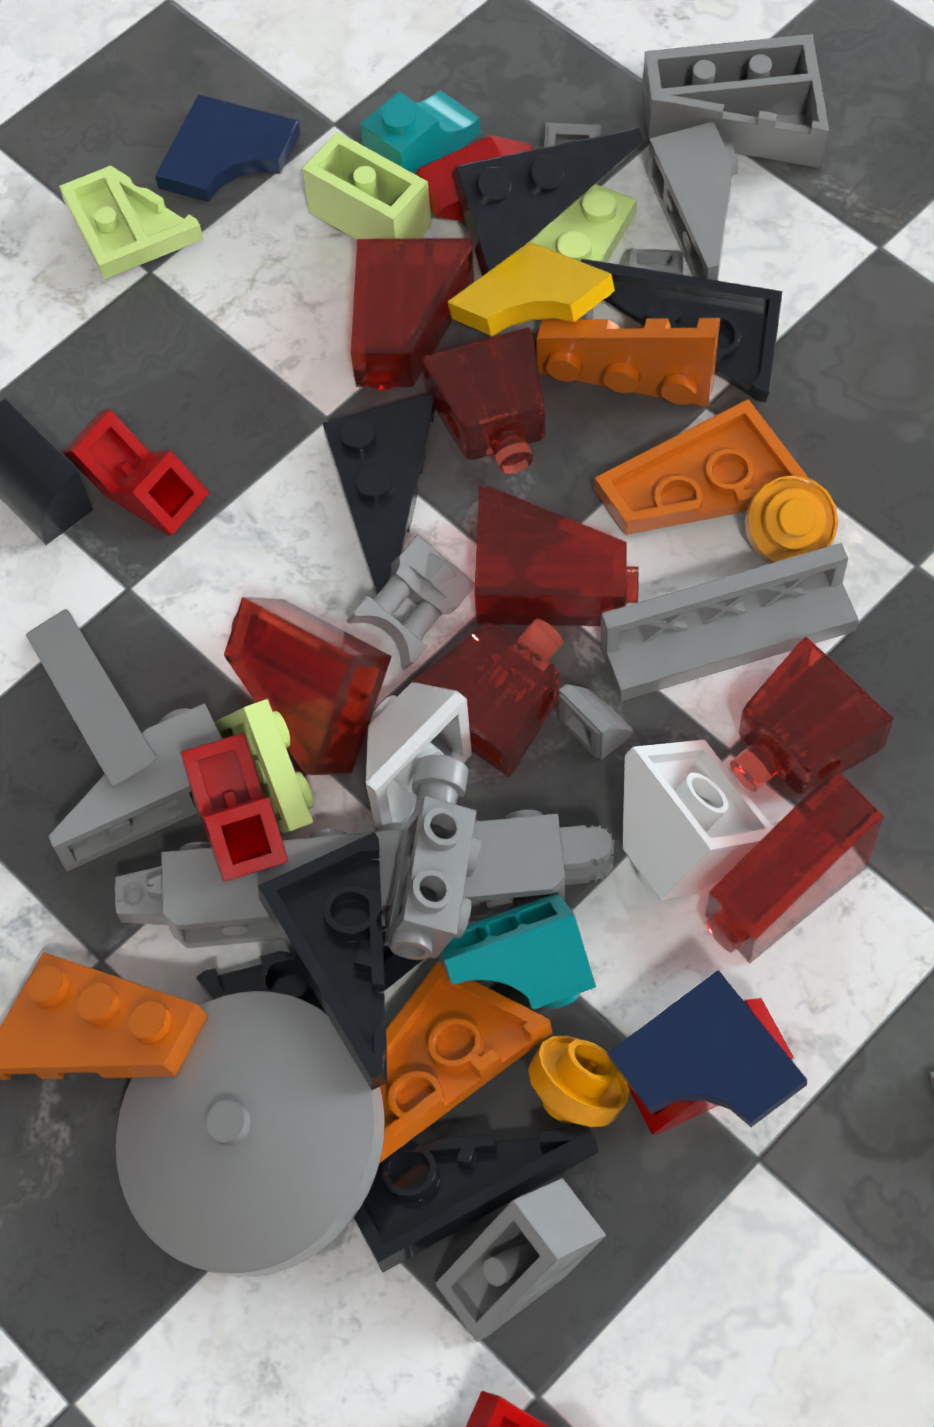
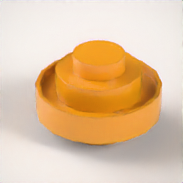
[745,475,838,563]
[528,1035,630,1127]

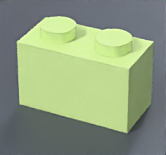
[302,131,432,263]

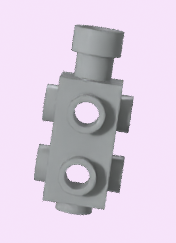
[384,755,481,960]

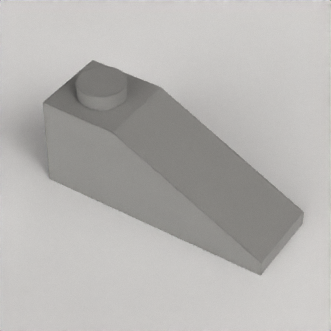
[648,121,738,281]
[48,703,222,871]

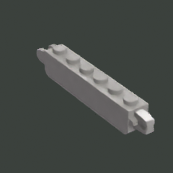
[115,810,615,949]

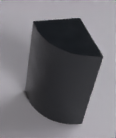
[0,399,93,545]

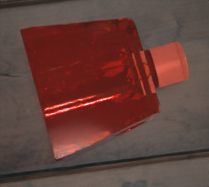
[422,327,546,474]
[413,619,563,778]
[730,636,894,794]

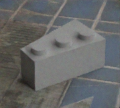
[642,34,829,169]

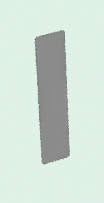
[26,609,156,786]

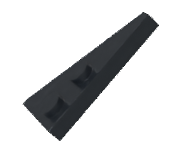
[323,393,435,596]

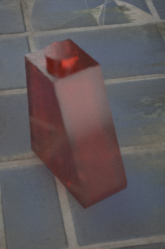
[351,238,475,390]
[474,487,639,626]
[224,597,392,775]
[705,768,884,963]

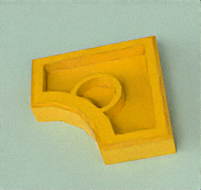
[447,242,615,336]

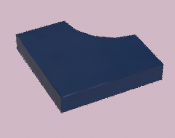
[155,94,301,202]
[607,970,807,1127]

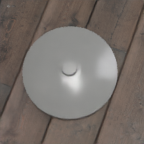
[116,991,384,1277]

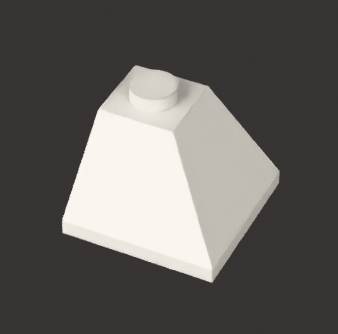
[366,682,472,829]
[623,739,781,901]

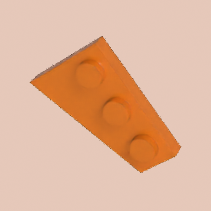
[537,318,720,407]
[594,399,808,535]
[0,952,209,1080]
[379,962,553,1163]

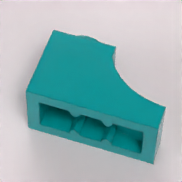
[360,90,481,174]
[438,893,596,1010]

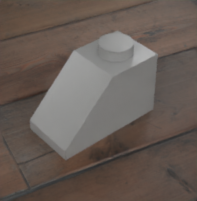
[435,1178,606,1342]

